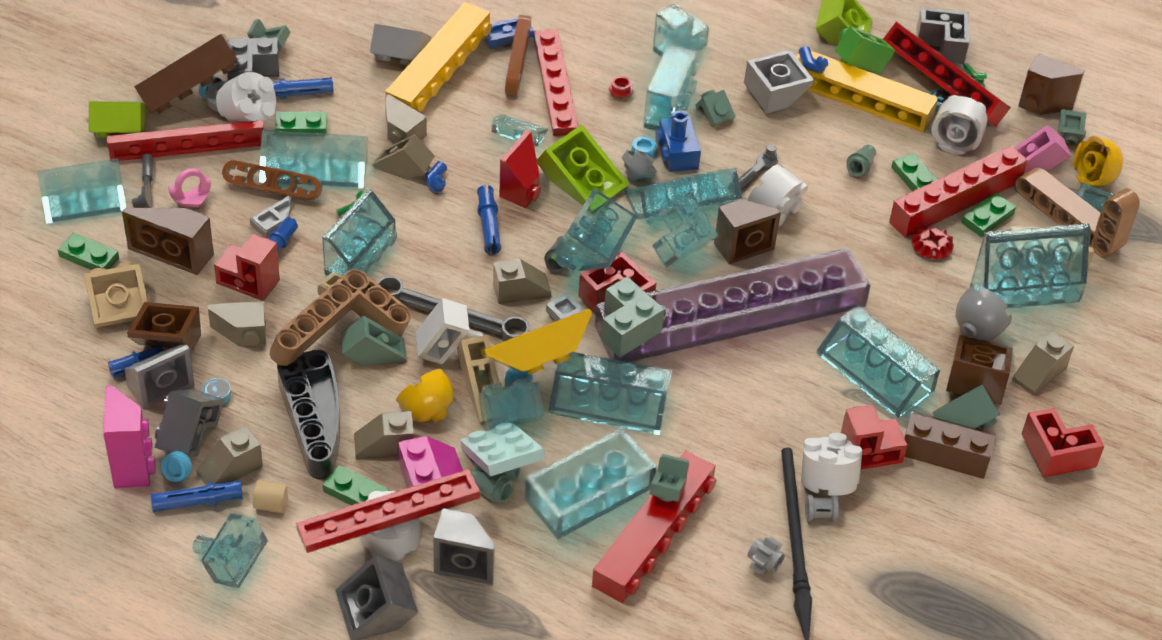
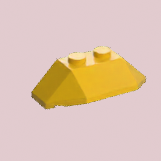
[480,309,592,375]

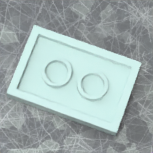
[460,422,545,476]

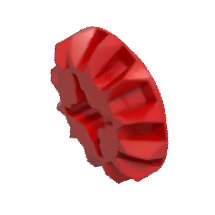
[912,225,954,260]

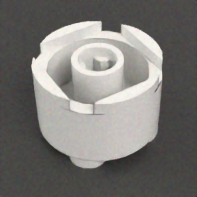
[216,72,276,123]
[932,95,987,155]
[748,164,809,226]
[801,433,862,496]
[361,491,421,561]

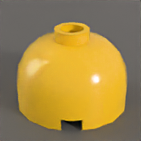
[1073,136,1123,187]
[396,369,454,423]

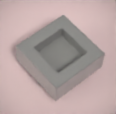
[546,293,585,321]

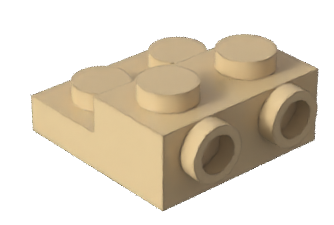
[84,263,147,328]

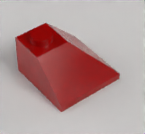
[499,129,541,209]

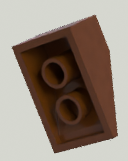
[122,208,214,275]
[946,335,1013,405]

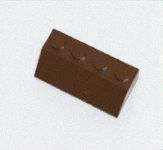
[134,33,239,114]

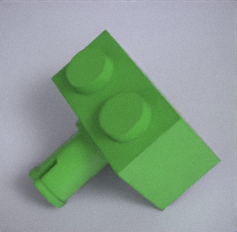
[834,26,895,75]

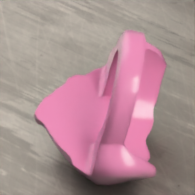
[168,168,211,208]

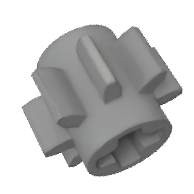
[747,537,785,575]

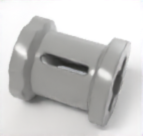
[805,495,839,522]

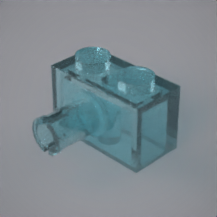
[478,379,544,429]
[193,513,268,588]

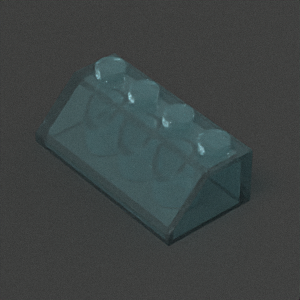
[260,130,369,188]
[624,168,742,223]
[551,188,638,272]
[816,305,940,418]
[548,352,672,435]

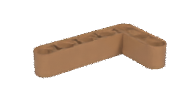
[1015,167,1140,258]
[270,269,411,366]

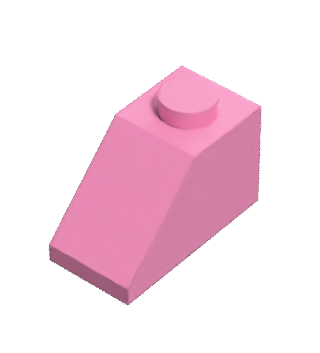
[1015,125,1071,172]

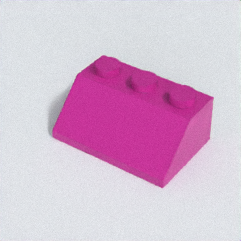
[103,386,156,488]

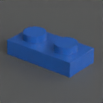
[484,18,534,48]

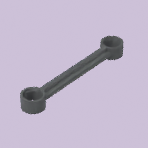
[377,276,529,342]

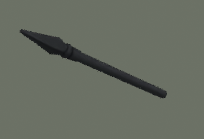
[781,447,812,640]

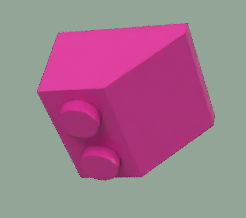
[398,436,463,488]

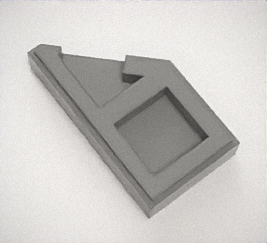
[250,196,291,238]

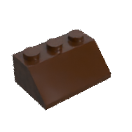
[904,411,996,479]

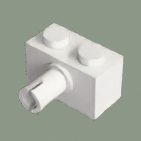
[416,298,483,364]

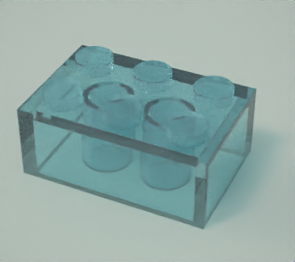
[643,44,699,131]

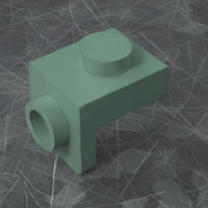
[247,19,291,50]
[695,90,736,127]
[1057,109,1087,145]
[649,454,690,501]

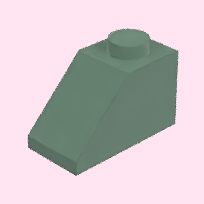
[341,316,406,366]
[932,384,1000,430]

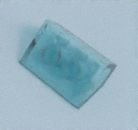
[37,159,126,223]
[322,189,397,276]

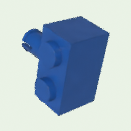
[655,111,701,172]

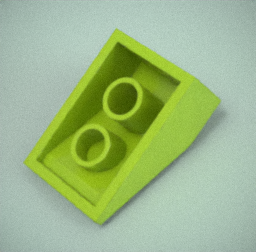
[537,125,630,212]

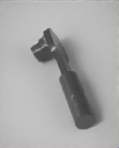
[730,145,779,193]
[132,154,153,208]

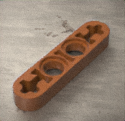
[505,15,532,96]
[222,160,323,200]

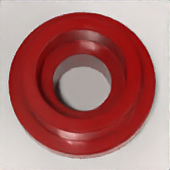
[609,76,634,98]

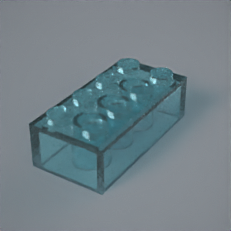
[525,428,657,539]

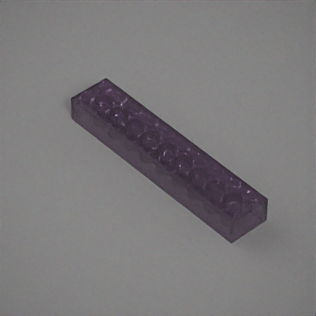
[595,247,871,366]

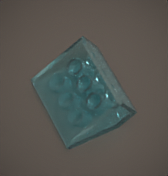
[970,223,1090,308]

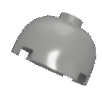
[955,287,1012,341]

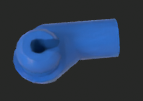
[798,46,829,73]
[425,161,447,192]

